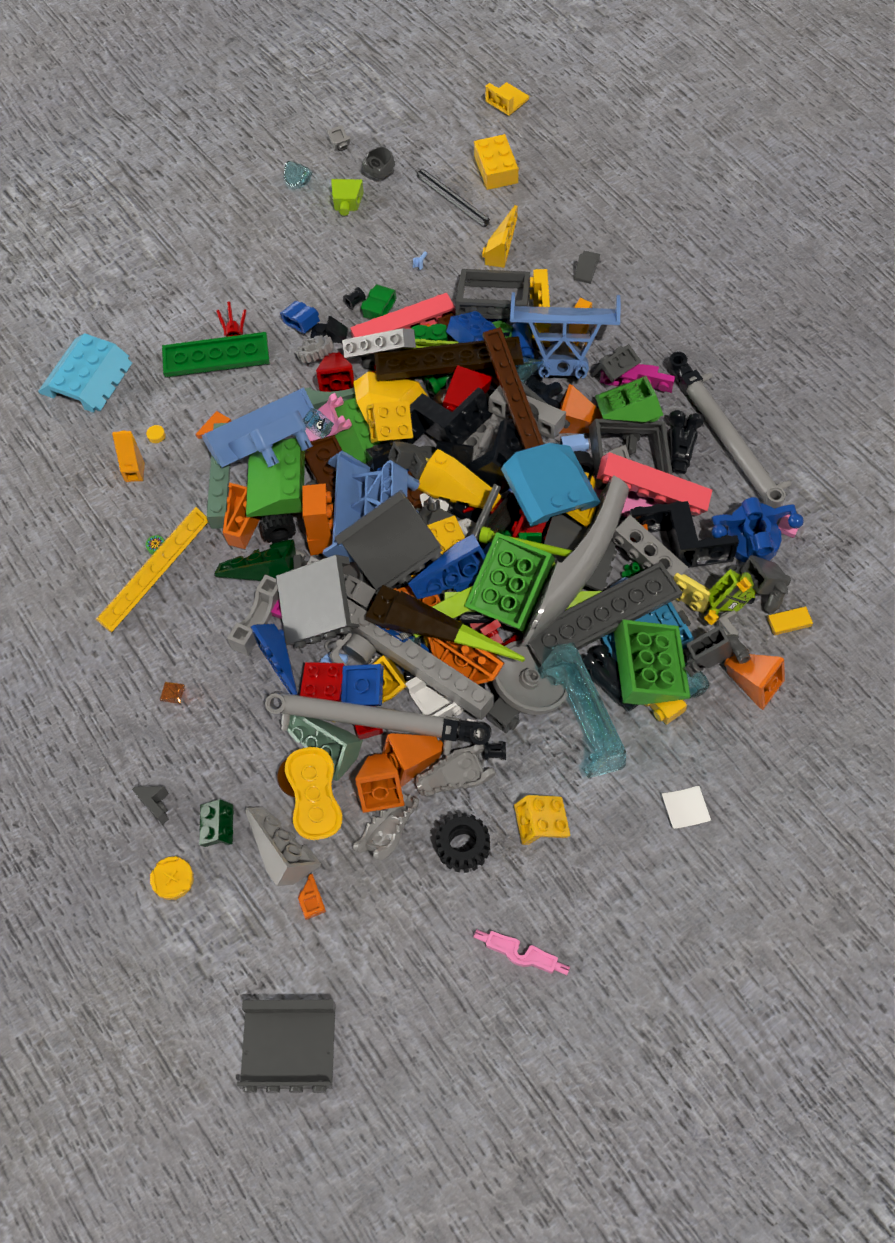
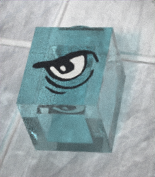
[303,408,334,438]

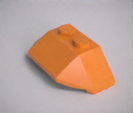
[427,636,505,685]

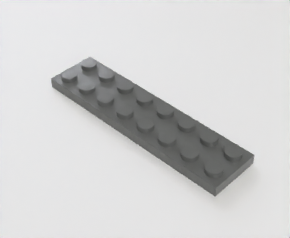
[523,562,683,668]

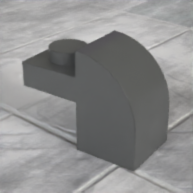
[388,441,427,479]

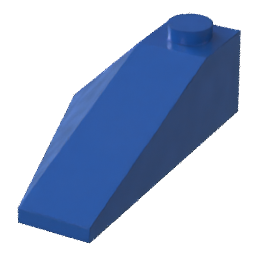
[408,534,486,599]
[251,624,298,695]

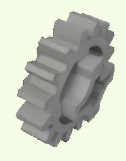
[296,335,334,363]

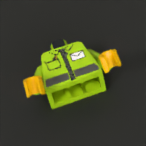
[704,569,755,625]

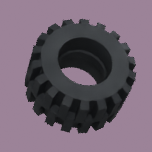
[436,813,490,873]

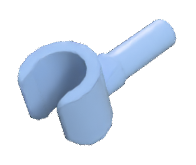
[413,251,428,270]

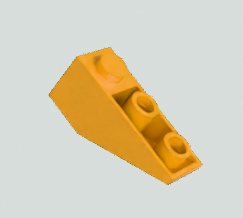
[112,430,145,482]

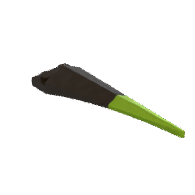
[365,585,525,662]

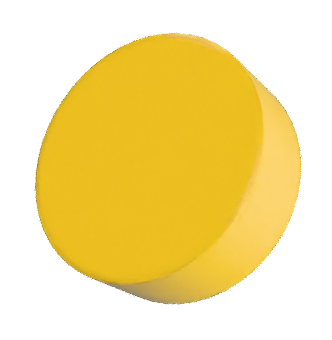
[146,425,166,443]

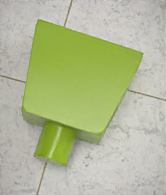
[331,179,364,216]

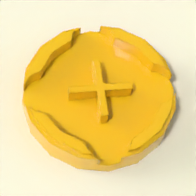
[150,856,194,900]

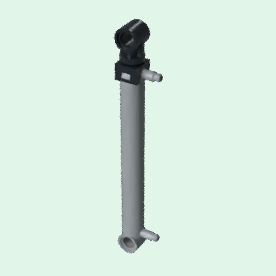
[668,352,792,509]
[265,691,492,756]

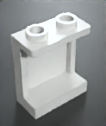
[406,677,464,717]

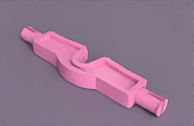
[474,929,570,976]

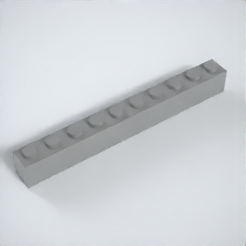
[347,598,494,721]

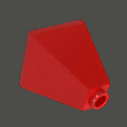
[316,352,355,392]

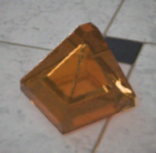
[160,682,185,704]

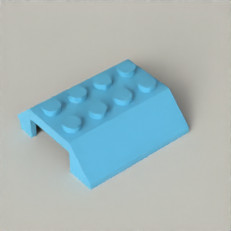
[38,333,132,413]

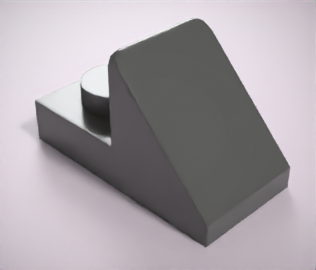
[574,251,600,284]
[132,786,169,825]

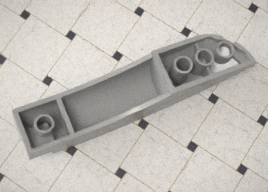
[521,475,629,647]

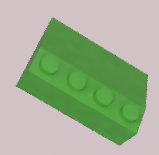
[595,376,663,422]
[335,397,381,463]
[246,438,305,517]
[465,532,555,632]
[614,620,690,705]

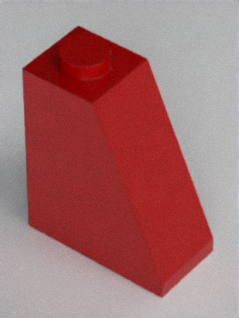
[442,365,492,412]

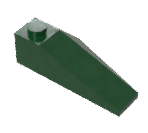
[214,539,296,581]

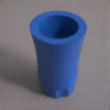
[511,322,534,364]

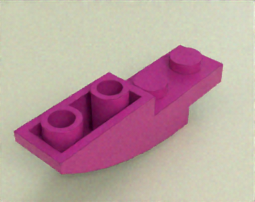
[600,364,675,393]

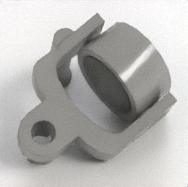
[325,633,379,666]

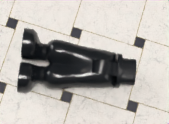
[669,410,704,474]
[577,644,638,712]

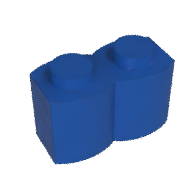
[280,301,320,333]

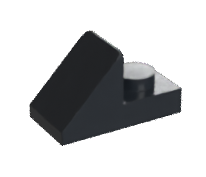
[310,316,348,343]
[436,441,474,465]

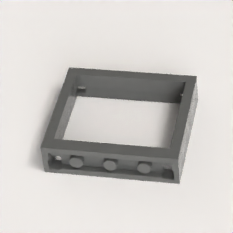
[456,269,530,320]
[589,417,672,490]

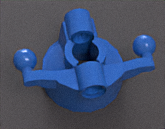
[711,497,804,562]

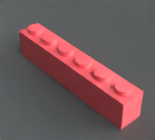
[350,293,456,338]
[597,452,712,516]

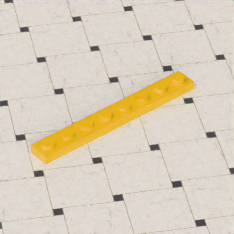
[95,507,208,632]

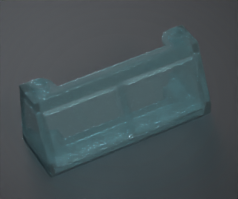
[538,642,626,778]

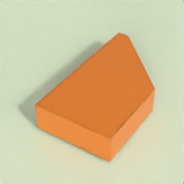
[298,874,326,920]

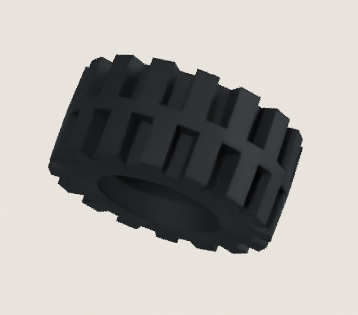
[260,513,296,543]

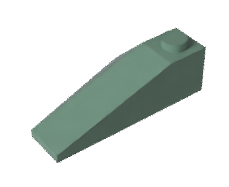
[287,715,363,781]

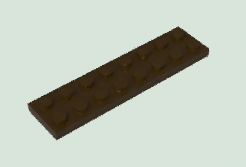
[374,336,524,381]

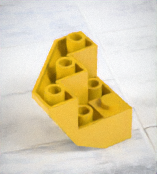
[354,371,429,425]

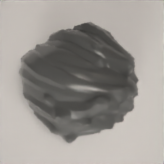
[362,146,395,179]

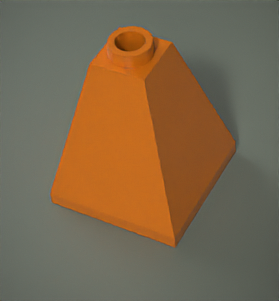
[559,384,602,433]
[724,654,785,710]
[382,733,444,787]
[355,753,405,813]

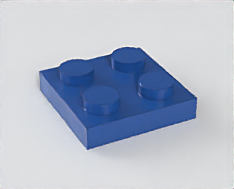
[341,664,384,706]

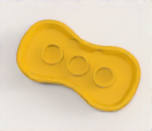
[285,747,343,840]

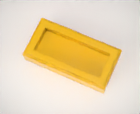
[767,606,813,636]

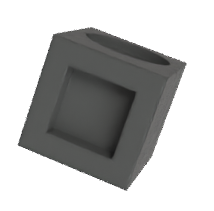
[487,697,520,734]

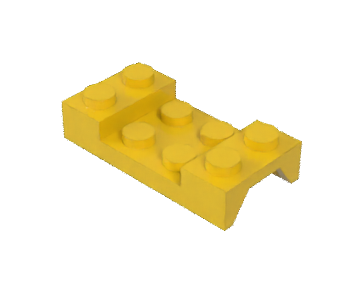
[529,269,551,348]

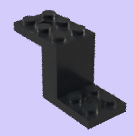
[389,387,493,444]
[449,418,524,523]
[630,501,739,568]

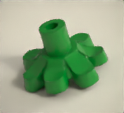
[621,562,644,578]

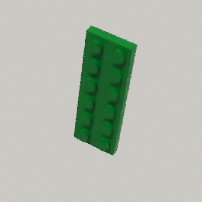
[162,332,270,377]

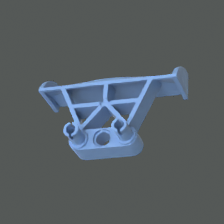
[510,292,621,379]
[202,387,319,468]
[323,451,420,562]

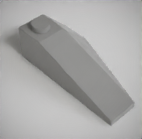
[245,807,321,886]

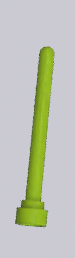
[479,526,573,557]

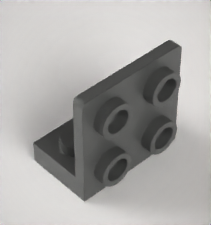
[591,344,642,382]

